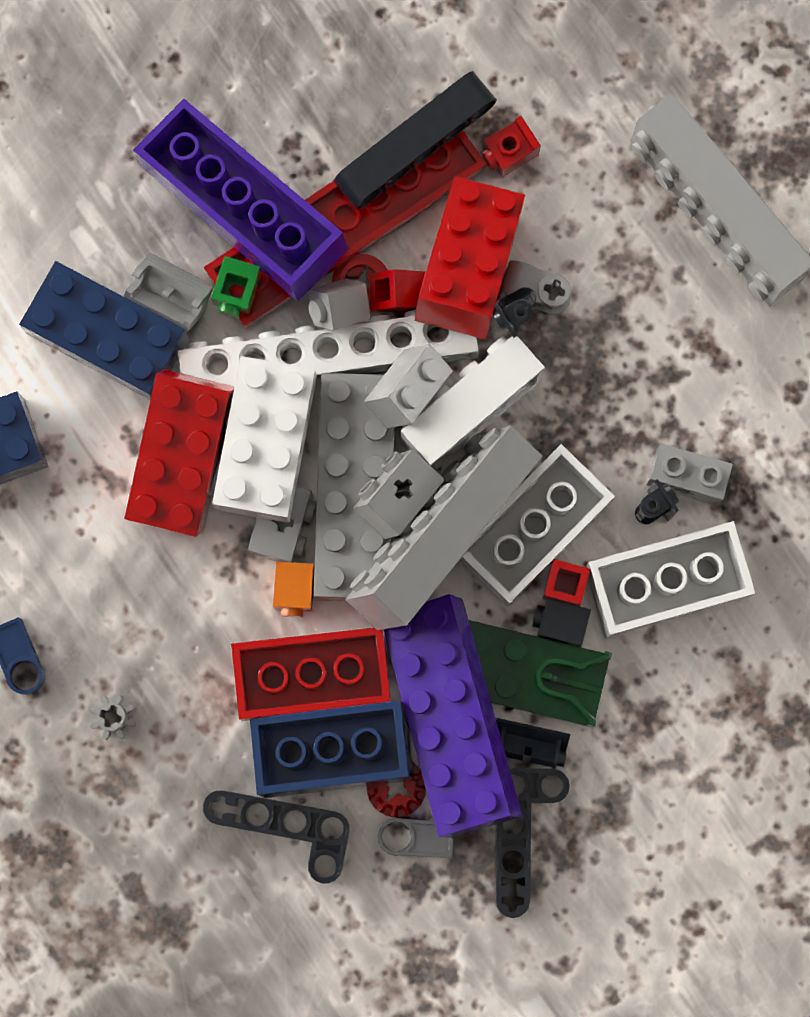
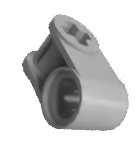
[501,260,571,315]

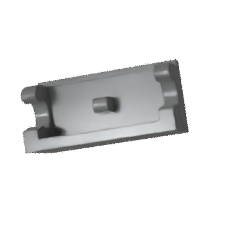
[123,252,214,332]

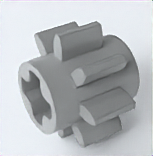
[89,694,136,740]

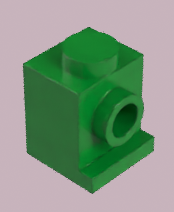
[211,256,262,318]

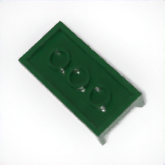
[469,620,612,728]

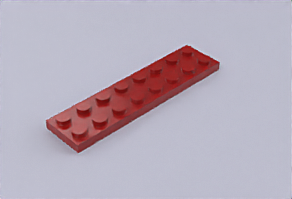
[204,131,487,330]

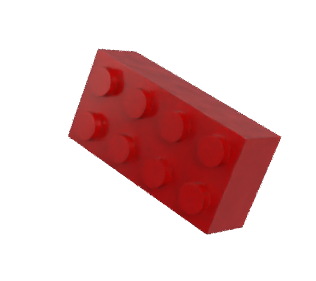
[414,176,526,340]
[124,369,235,537]
[231,627,391,721]

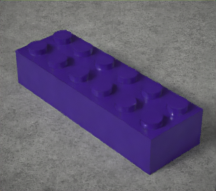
[133,99,348,302]
[383,594,523,838]

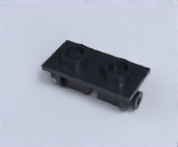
[493,287,536,338]
[635,479,679,525]
[496,718,571,769]

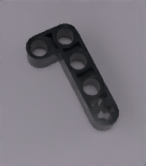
[494,768,570,918]
[203,790,350,884]

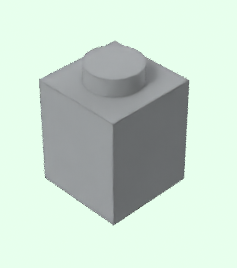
[308,279,371,331]

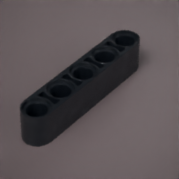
[333,71,497,210]

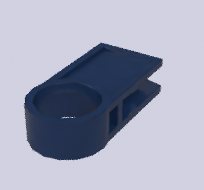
[0,617,46,695]

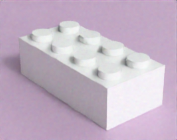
[401,336,545,471]
[212,356,317,523]
[460,444,615,607]
[585,521,756,638]

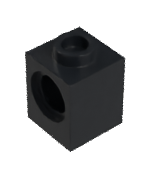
[532,598,591,647]

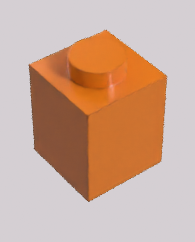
[273,561,315,618]

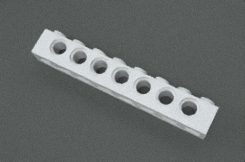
[178,310,478,386]

